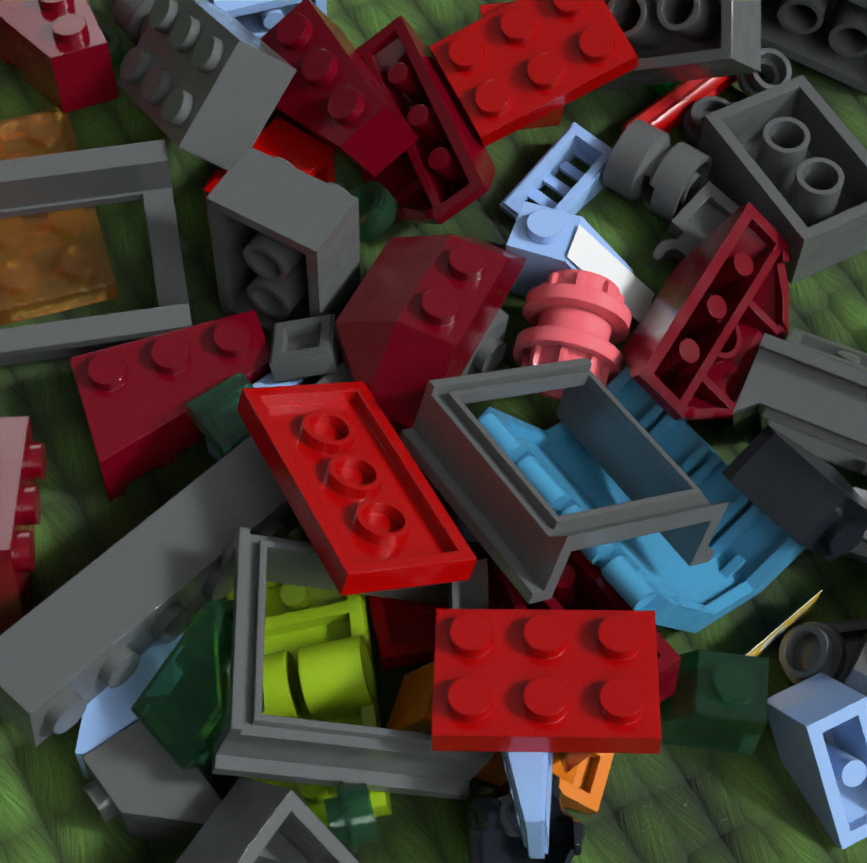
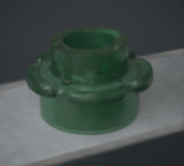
[323,780,378,854]

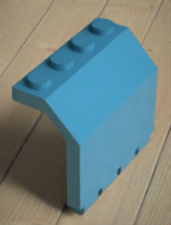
[477,365,806,634]

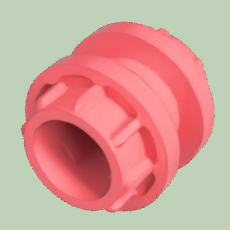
[513,269,632,401]

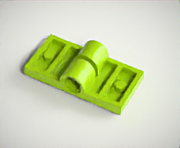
[223,581,392,827]

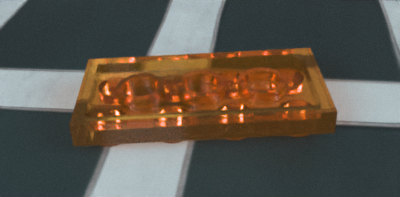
[0,108,119,326]

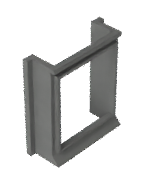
[0,139,192,366]
[733,333,867,477]
[399,358,729,604]
[212,527,494,800]

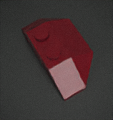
[356,15,496,224]
[623,202,790,423]
[335,234,526,431]

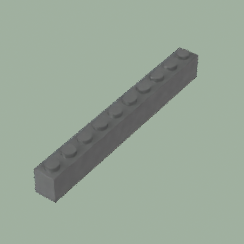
[0,309,509,748]

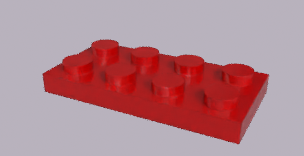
[237,381,477,596]

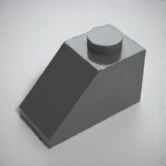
[82,709,222,845]

